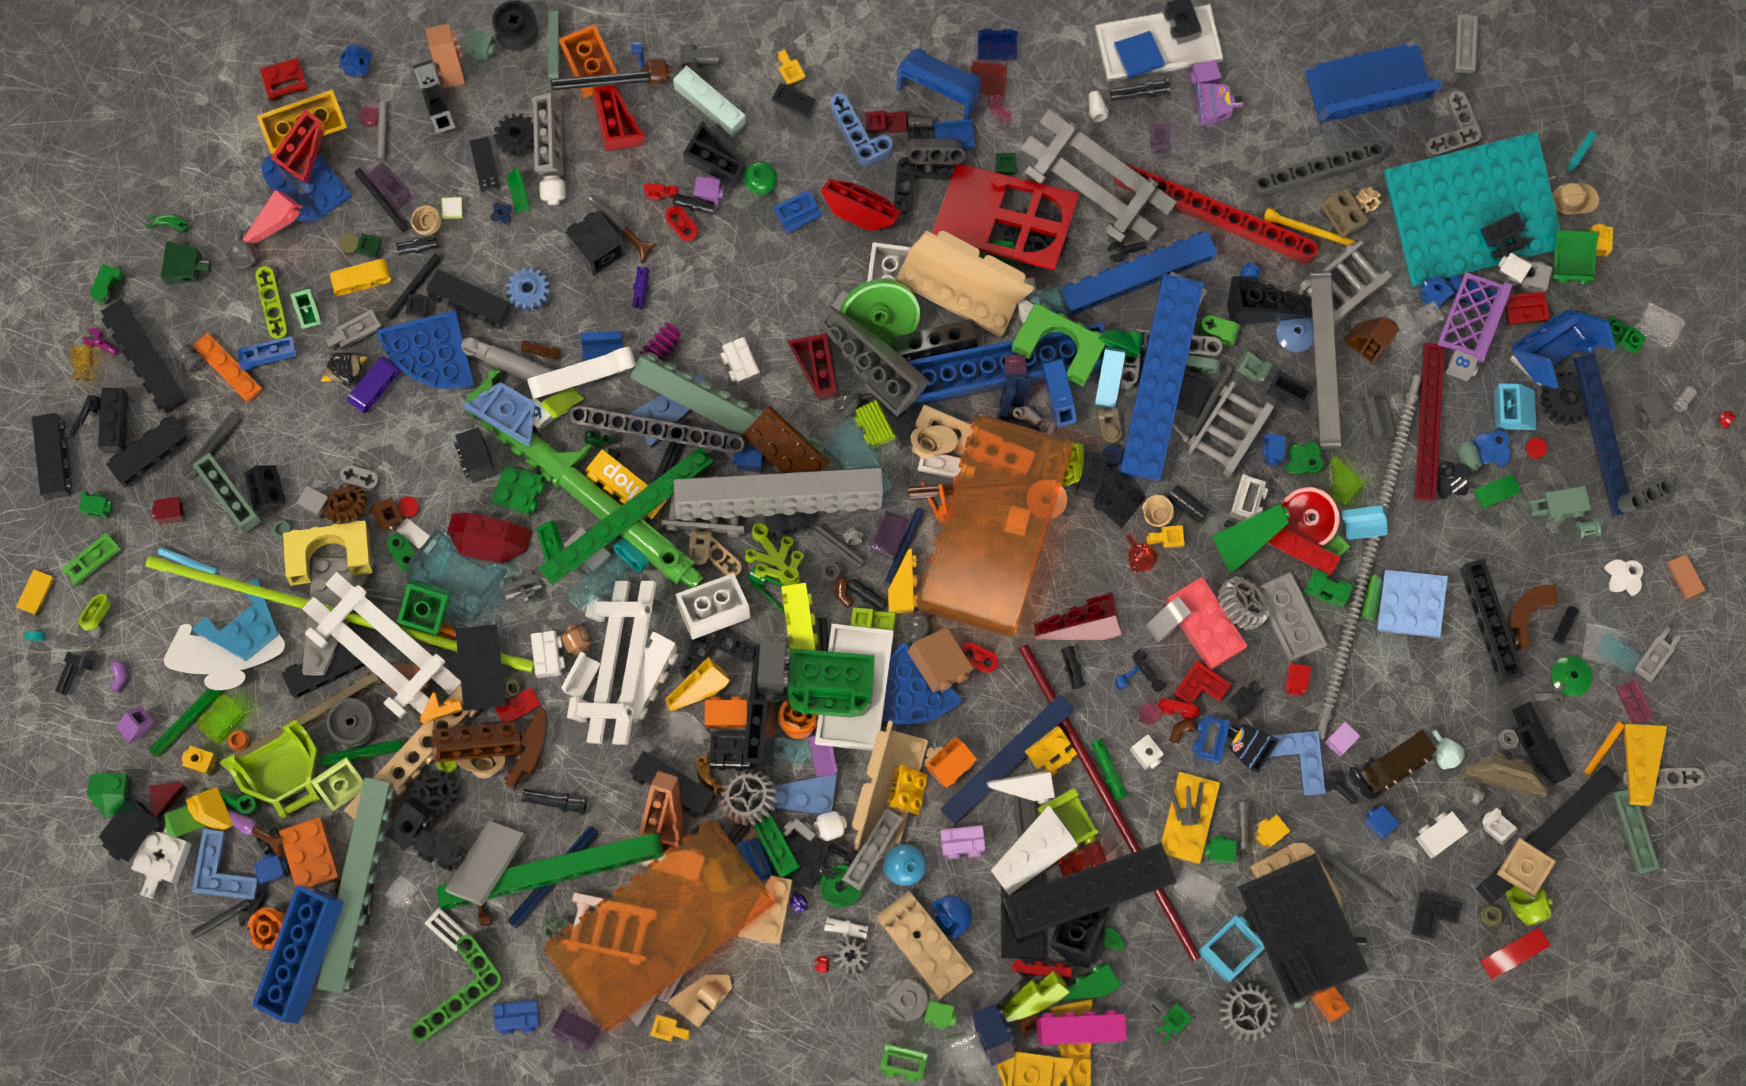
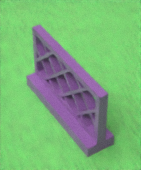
[1438,272,1513,363]

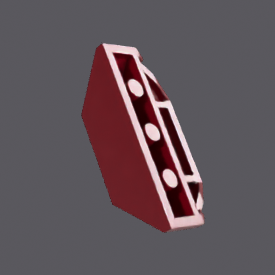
[447,513,532,564]

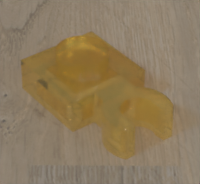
[70,345,93,381]

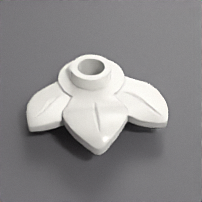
[1604,559,1643,596]

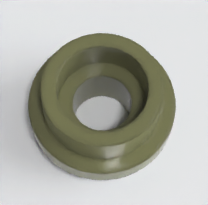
[503,678,520,698]
[1481,905,1503,926]

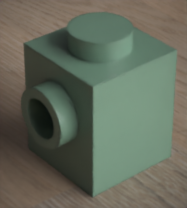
[463,28,496,60]

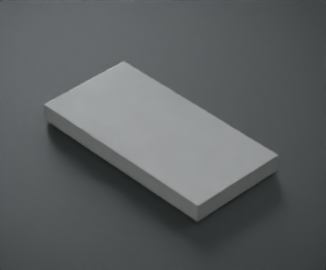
[1257,572,1328,663]
[445,821,525,906]

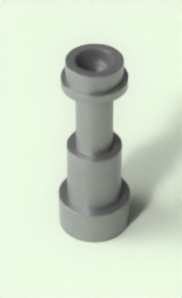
[1235,802,1252,850]

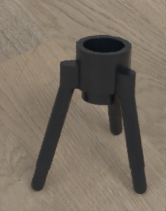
[70,395,101,436]

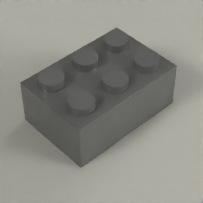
[757,641,790,695]

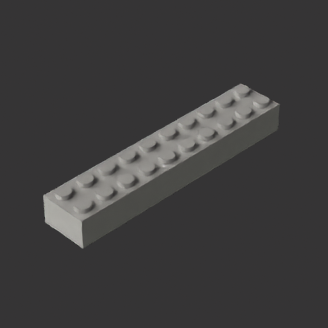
[673,468,883,521]

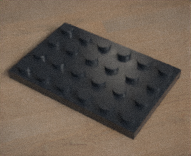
[1238,853,1370,1006]

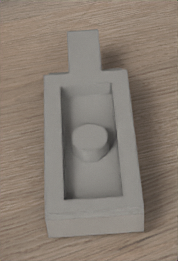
[326,310,382,350]

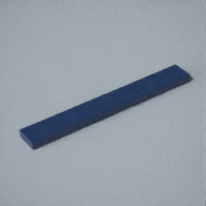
[940,694,1075,825]

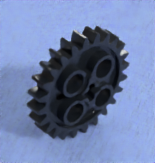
[1004,205,1069,268]

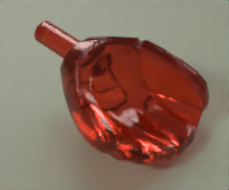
[1126,533,1157,573]

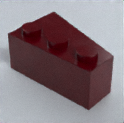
[787,333,840,401]

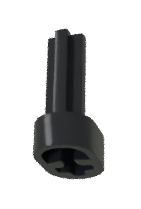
[55,651,95,696]

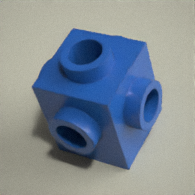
[338,44,373,77]
[1419,275,1454,311]

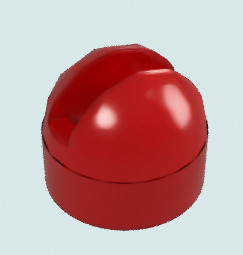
[814,956,830,973]

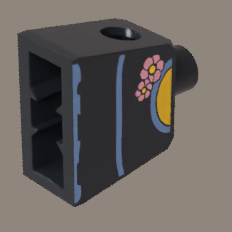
[1227,723,1280,773]

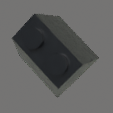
[565,210,626,276]

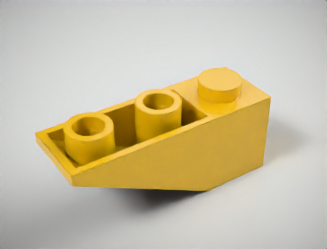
[888,549,918,614]

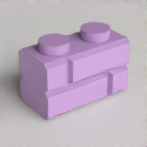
[940,825,985,860]

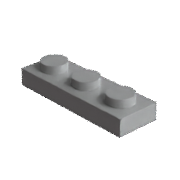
[1454,14,1477,73]

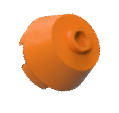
[778,701,819,739]
[247,907,286,950]

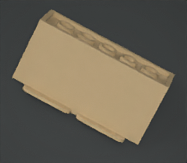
[895,230,1034,337]
[852,721,928,859]

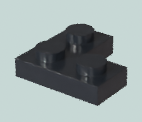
[1411,893,1462,940]

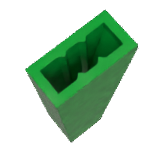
[1212,503,1290,573]

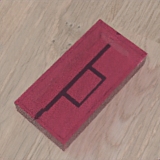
[1615,679,1654,724]

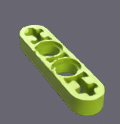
[255,266,289,340]

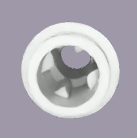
[1088,91,1109,122]

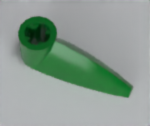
[1099,330,1143,357]
[202,788,260,817]

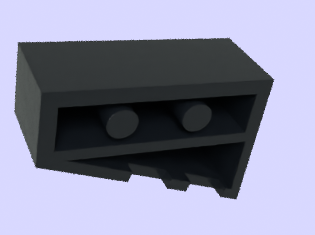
[683,121,746,189]

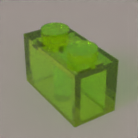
[195,694,247,745]

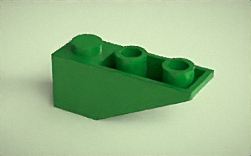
[1059,963,1121,1001]

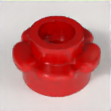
[1718,410,1737,429]

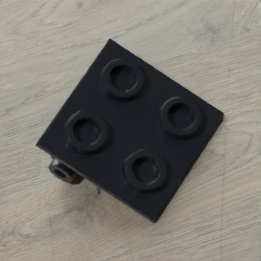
[1093,471,1146,529]

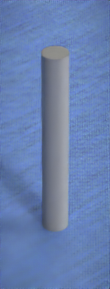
[378,102,387,161]

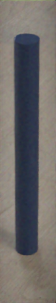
[885,508,924,585]

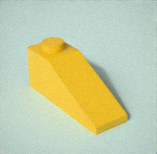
[665,657,730,711]

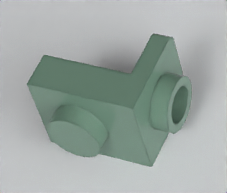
[1236,351,1272,382]

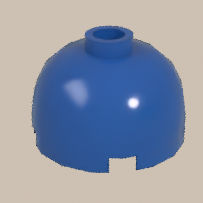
[932,895,972,939]

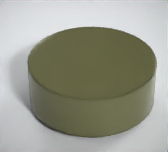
[339,233,359,255]

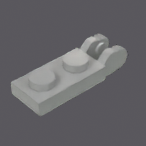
[1633,626,1682,682]

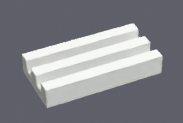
[424,908,469,952]

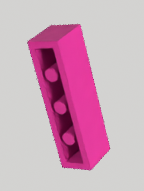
[1036,1011,1127,1046]

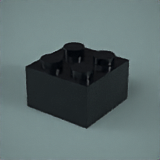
[454,427,496,483]

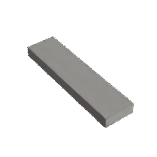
[842,807,904,891]

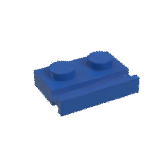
[932,119,975,153]
[773,190,822,234]

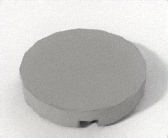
[885,979,928,1022]

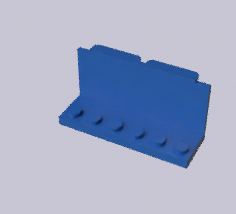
[1305,44,1442,124]

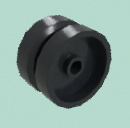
[492,0,538,51]

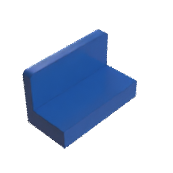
[581,331,623,361]

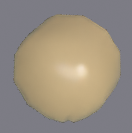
[411,205,442,236]
[1142,495,1174,527]

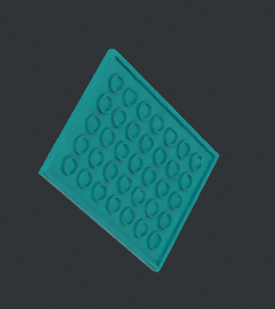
[1383,132,1560,287]

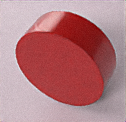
[1525,438,1547,459]
[398,497,419,518]

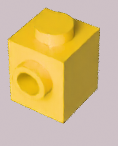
[182,746,218,776]
[1255,815,1290,849]

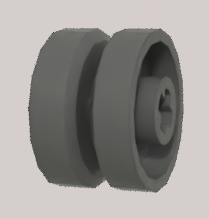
[326,698,377,748]

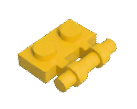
[1025,726,1077,777]

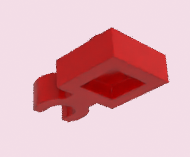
[644,183,679,201]

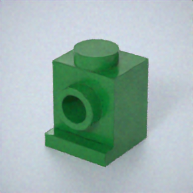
[78,491,113,519]

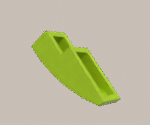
[1001,971,1069,1022]

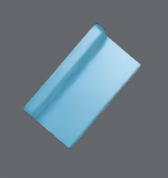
[1342,505,1388,540]

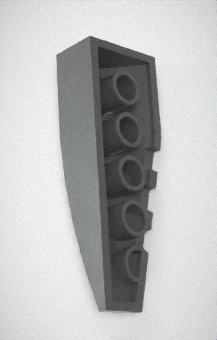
[820,306,930,416]

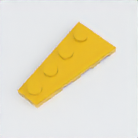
[1623,724,1667,806]

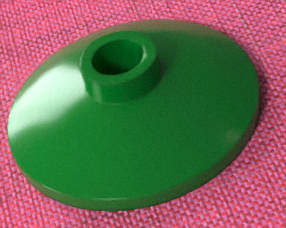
[1551,656,1593,697]

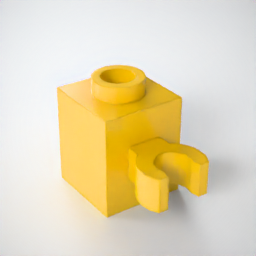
[1589,224,1613,256]

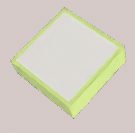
[442,197,463,219]

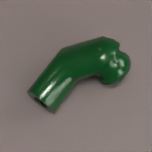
[584,431,611,448]

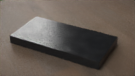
[455,624,506,711]
[1001,873,1044,959]

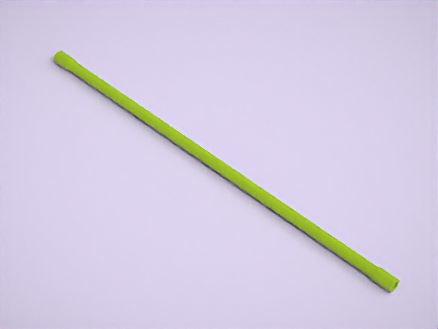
[145,555,534,673]

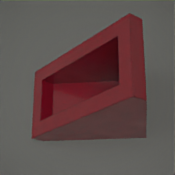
[149,782,187,821]

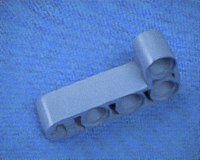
[830,93,893,167]

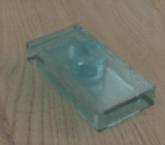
[1594,634,1642,674]

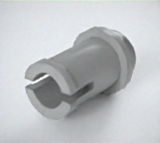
[1673,386,1697,412]

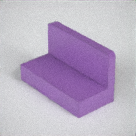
[809,736,838,778]

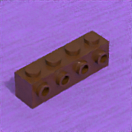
[431,722,520,763]

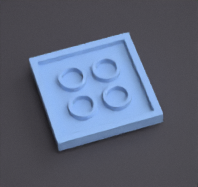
[1377,570,1448,638]

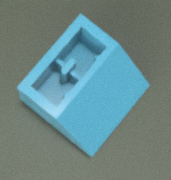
[1493,384,1536,430]

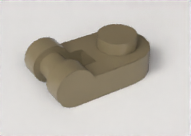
[1097,407,1122,445]
[688,529,712,566]

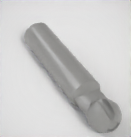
[461,336,554,381]

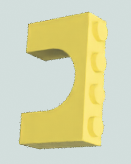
[283,520,373,586]

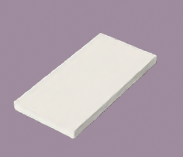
[1095,5,1223,82]
[815,624,894,751]

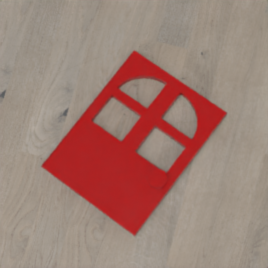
[932,164,1080,270]

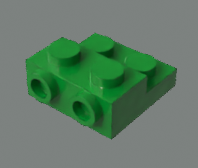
[490,465,546,517]

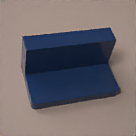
[999,374,1031,417]

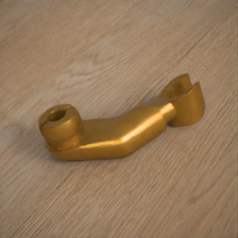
[696,755,727,799]

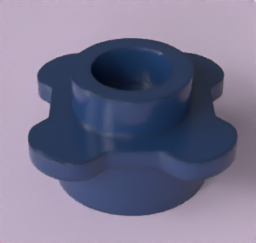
[490,203,513,224]

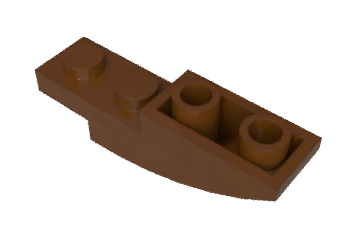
[504,707,547,790]

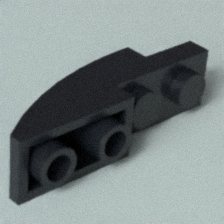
[1511,701,1571,784]

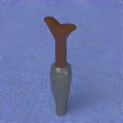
[587,194,657,263]

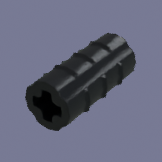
[1167,485,1210,524]

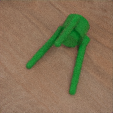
[748,565,785,612]

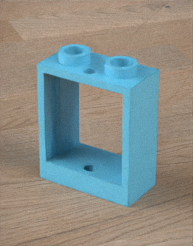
[1198,915,1264,983]

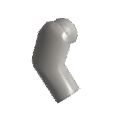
[1013,407,1043,427]

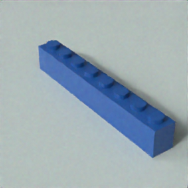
[1059,232,1217,317]

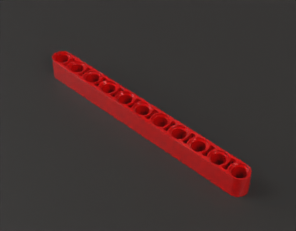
[1114,163,1318,263]

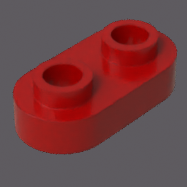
[665,206,698,242]
[960,643,999,673]
[1158,699,1200,720]

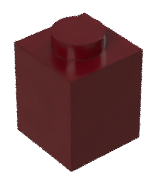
[151,497,185,525]

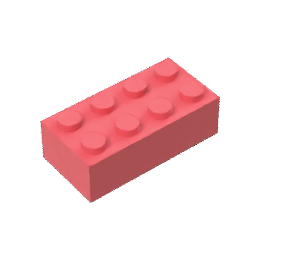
[1165,577,1247,671]

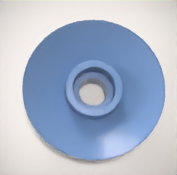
[1276,318,1314,353]

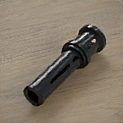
[1109,77,1170,101]
[522,789,587,815]

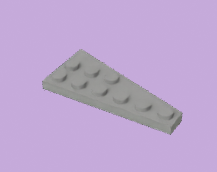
[302,558,376,675]

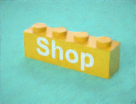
[585,450,667,521]

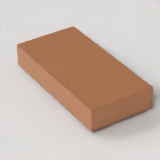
[1666,554,1705,600]

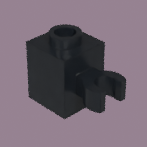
[1225,680,1264,719]

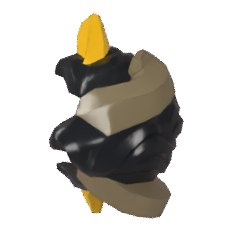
[321,352,367,386]

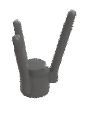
[1166,779,1203,826]

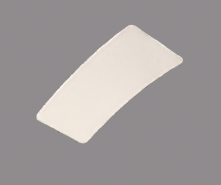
[396,518,435,553]

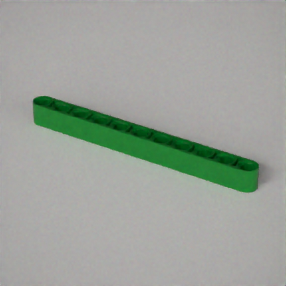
[436,833,664,910]

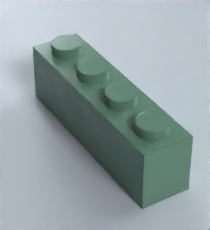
[192,453,262,533]

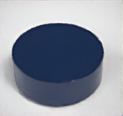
[1102,445,1123,466]

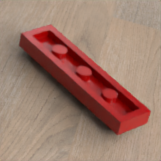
[1267,528,1341,576]

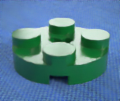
[820,865,862,908]

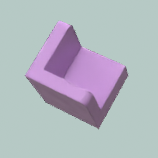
[1325,722,1360,757]

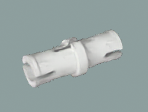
[824,917,869,940]

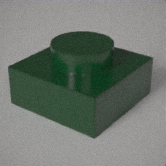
[995,153,1016,175]
[356,233,382,258]

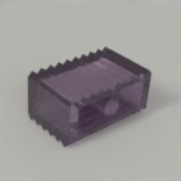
[368,163,412,209]
[869,511,909,560]
[551,1008,602,1053]

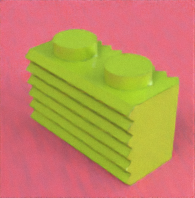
[853,400,895,449]

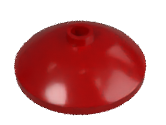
[1281,487,1340,547]

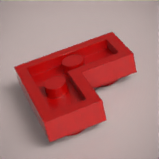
[1173,661,1231,704]

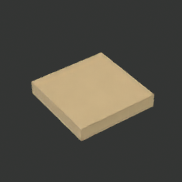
[1497,838,1556,897]

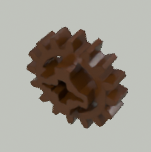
[322,484,368,524]

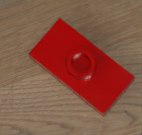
[495,687,541,722]

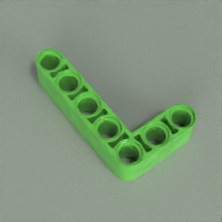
[410,935,501,1041]

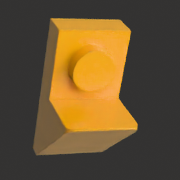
[420,692,464,724]

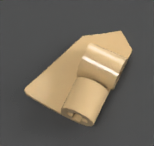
[667,975,732,1027]

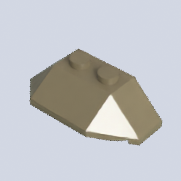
[1461,753,1548,799]

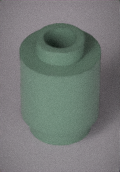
[1457,441,1482,472]

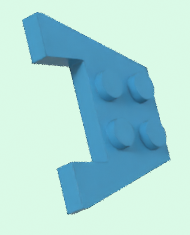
[192,577,279,661]

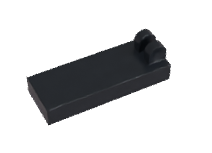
[470,136,501,193]

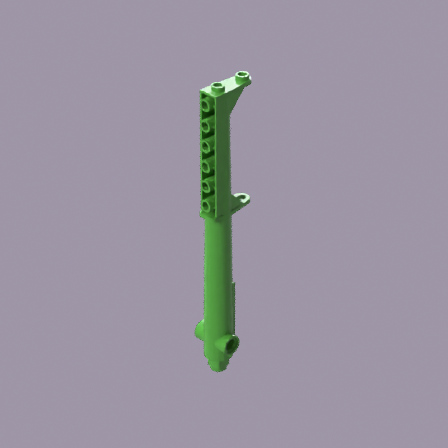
[465,368,705,589]

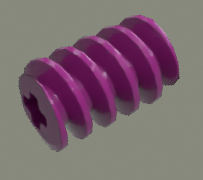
[639,321,682,361]

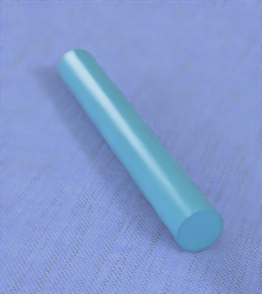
[158,547,218,574]

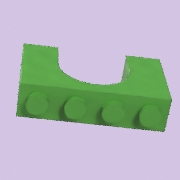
[1011,303,1106,387]

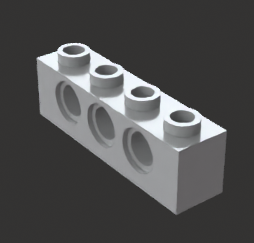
[533,93,564,177]

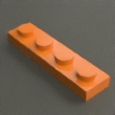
[193,332,263,403]

